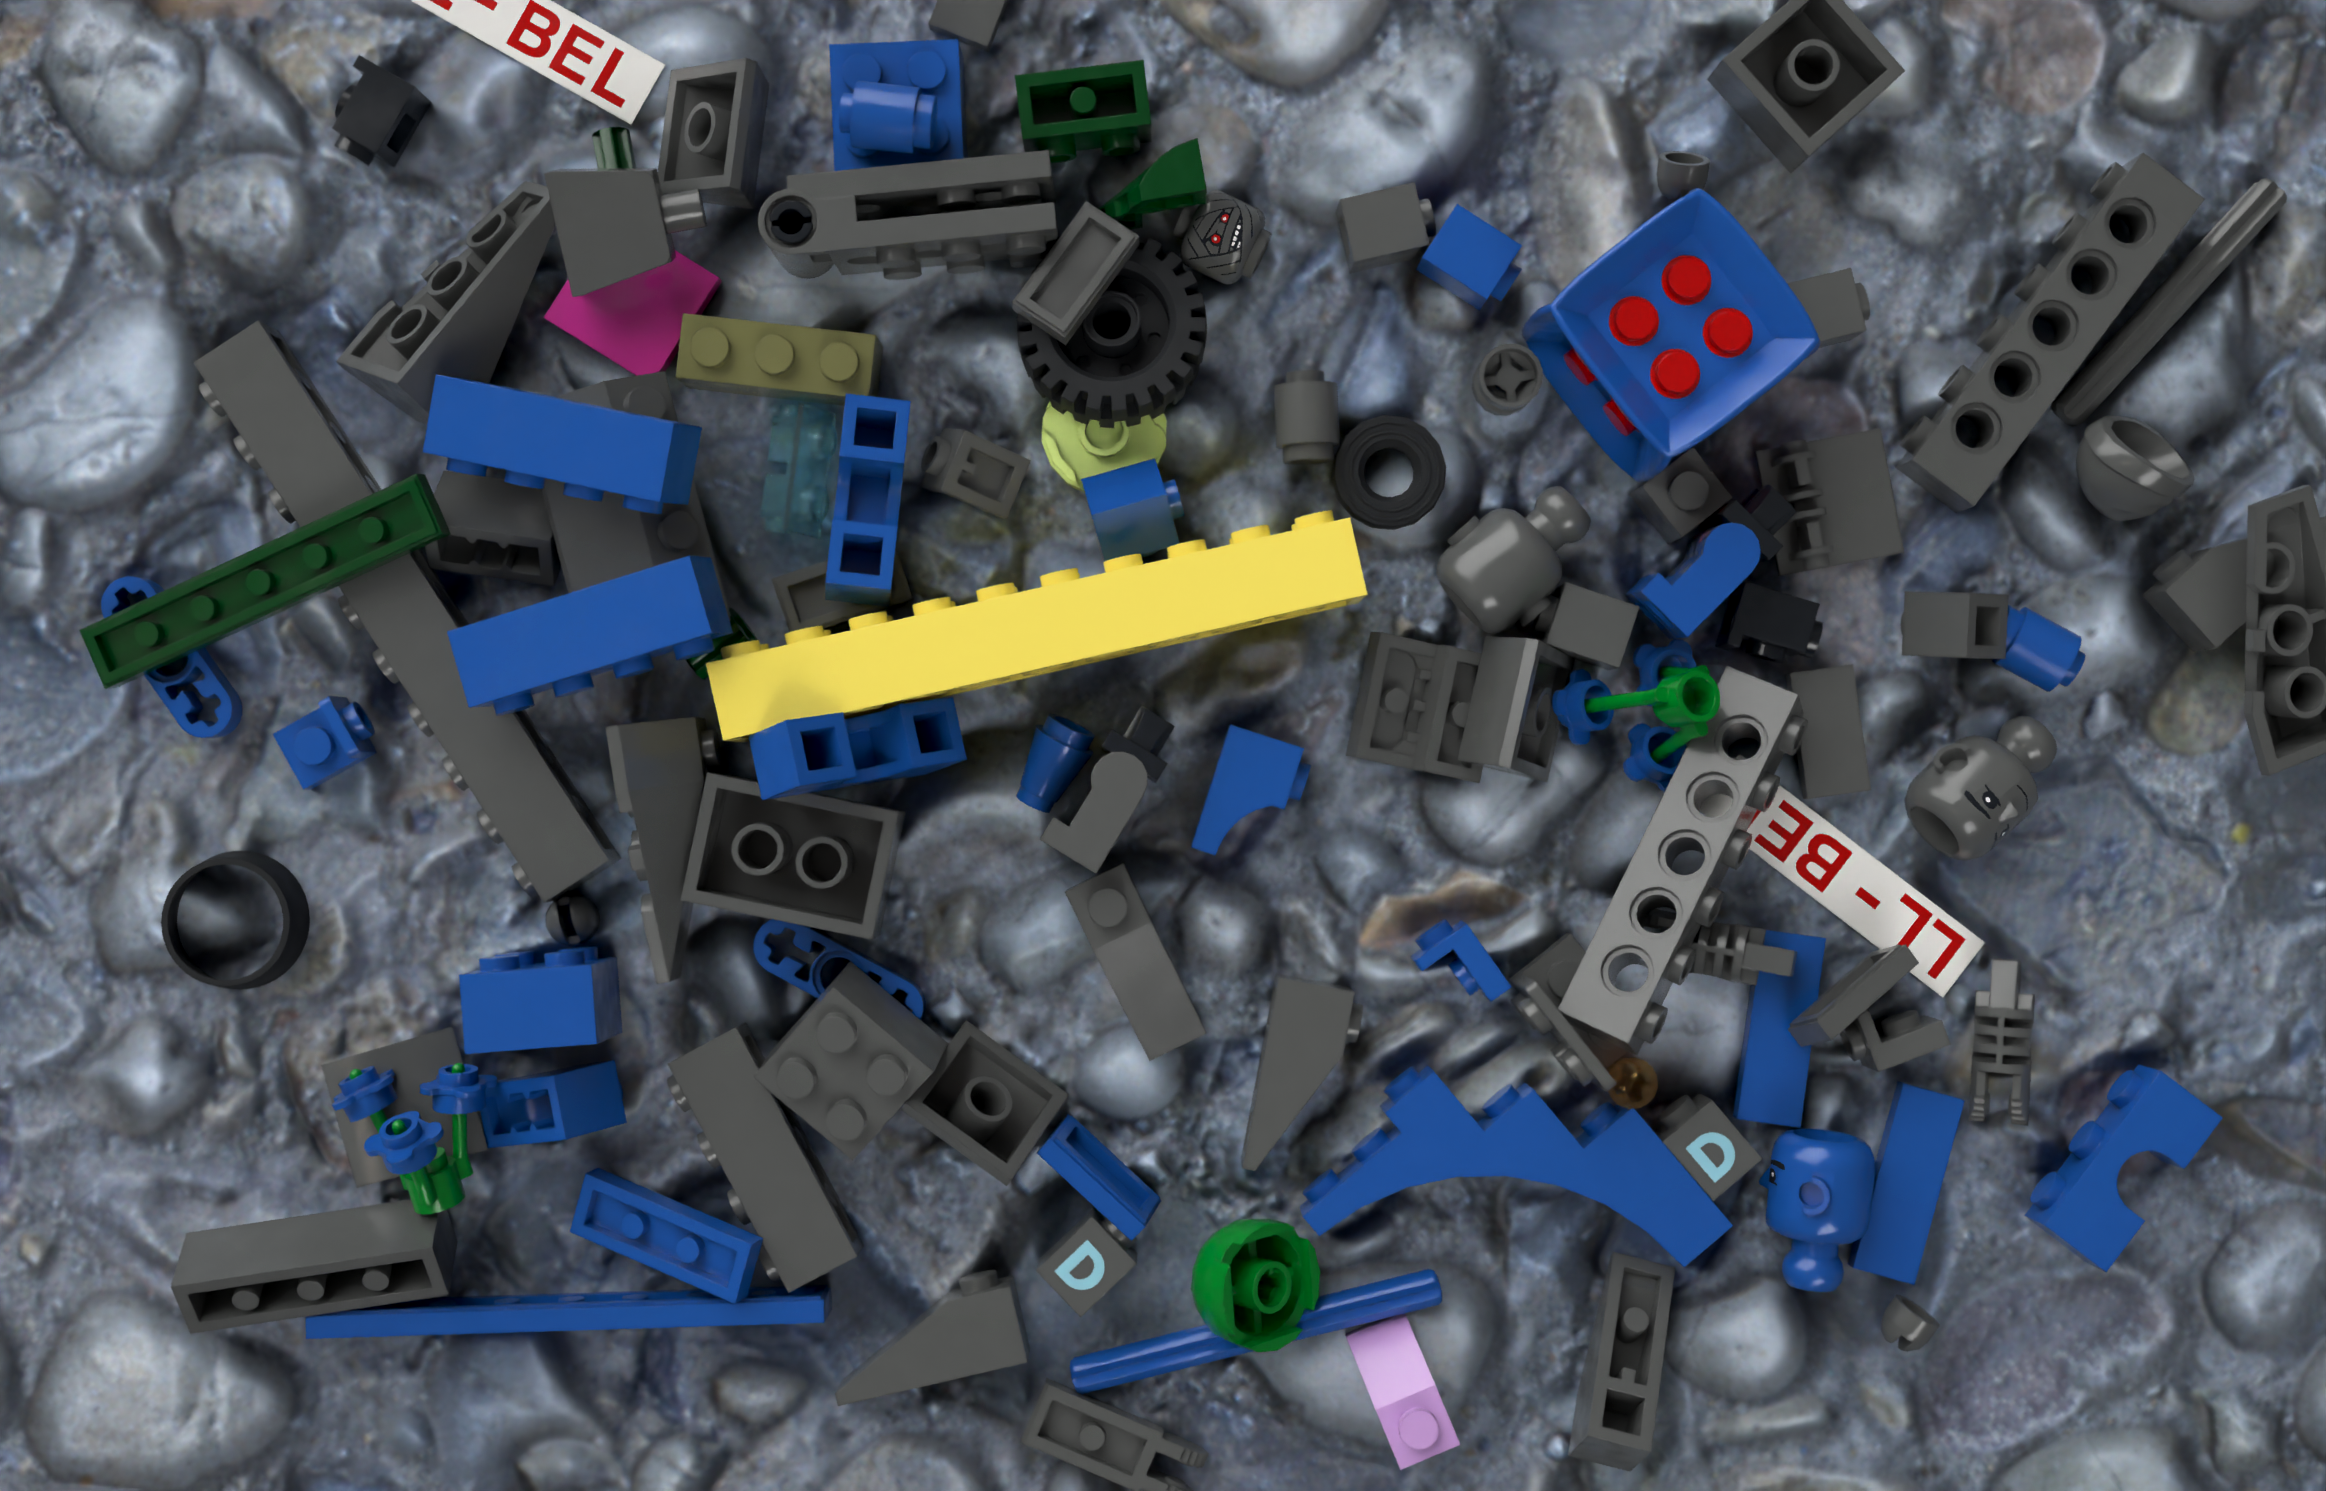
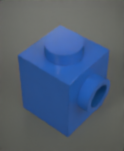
[1416,204,1522,311]
[1081,458,1185,562]

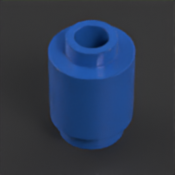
[839,80,938,154]
[1992,605,2086,692]

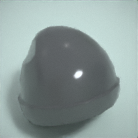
[2076,416,2195,521]

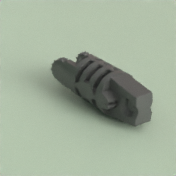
[1644,909,1797,986]
[1969,958,2035,1126]

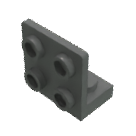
[1509,933,1628,1092]

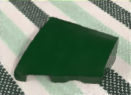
[1099,138,1207,230]

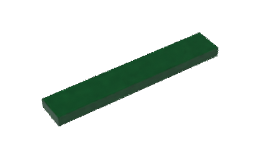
[79,474,451,689]

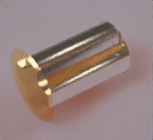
[1606,1058,1658,1109]

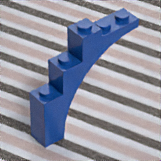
[1299,1065,1733,1267]

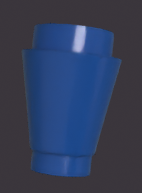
[1016,713,1095,813]

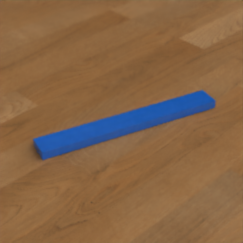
[305,1285,832,1339]

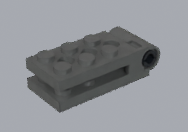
[758,150,1059,280]

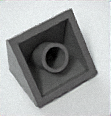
[658,58,769,209]
[1457,636,1575,782]
[901,1020,1069,1186]

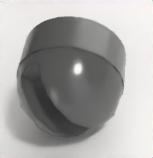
[1656,151,1710,201]
[545,894,600,946]
[1881,1294,1940,1352]

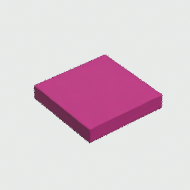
[544,250,722,376]

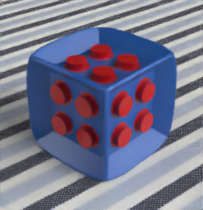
[1522,188,1821,483]

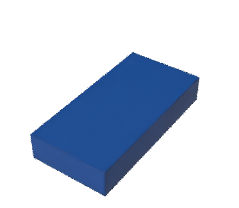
[1037,1114,1161,1241]

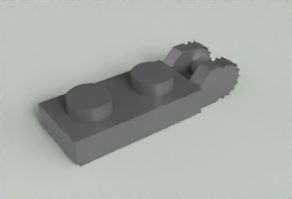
[1021,1378,1209,1491]

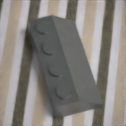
[541,371,731,621]

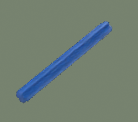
[1070,1269,1442,1394]

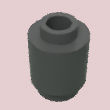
[1274,370,1340,465]

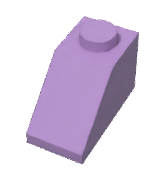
[1345,1314,1460,1470]

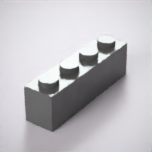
[667,1022,864,1293]
[171,1199,458,1334]

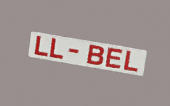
[410,0,665,125]
[1700,754,1985,997]

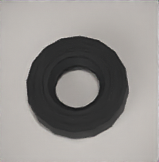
[1332,415,1446,530]

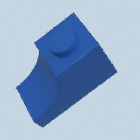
[1190,725,1311,855]
[480,1060,627,1148]

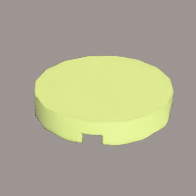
[1042,401,1167,493]

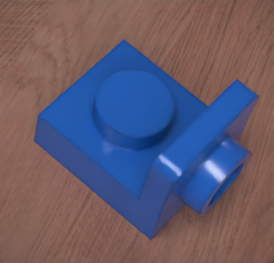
[273,696,377,790]
[1410,919,1512,1002]

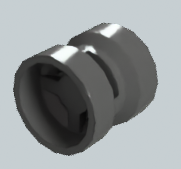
[1472,344,1543,416]

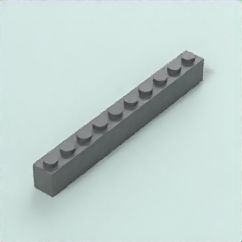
[193,320,621,903]

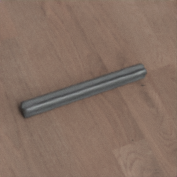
[2051,178,2287,427]

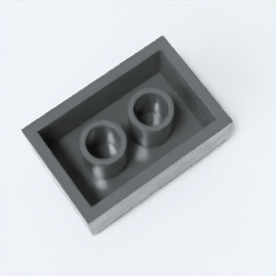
[681,773,906,940]

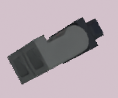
[1040,706,1175,874]

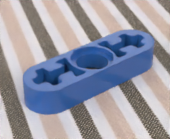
[101,576,243,738]
[753,919,926,1020]

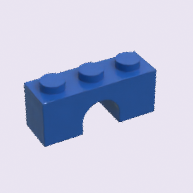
[825,393,911,607]
[748,697,967,800]
[2024,1064,2223,1272]

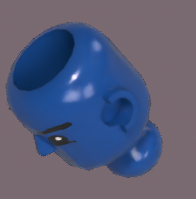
[1759,1129,1875,1292]

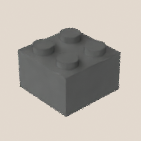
[1707,0,1905,173]
[753,962,948,1161]

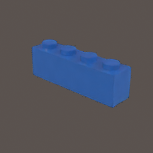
[423,374,702,514]
[447,555,733,716]

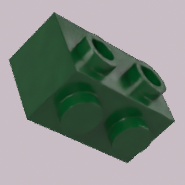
[1015,60,1152,164]

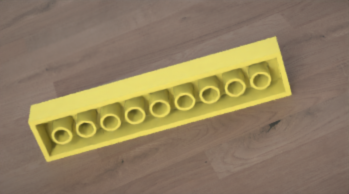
[706,510,1368,743]

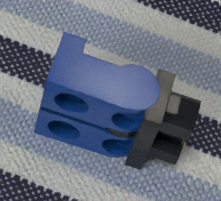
[1625,484,1797,639]

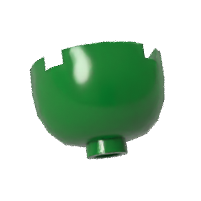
[1191,1219,1320,1352]

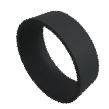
[161,851,310,990]

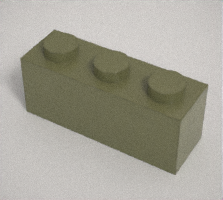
[676,313,883,406]

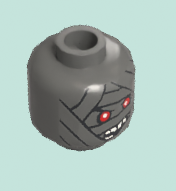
[1173,190,1272,285]

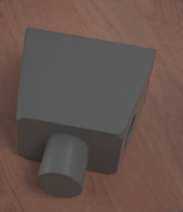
[544,168,707,297]

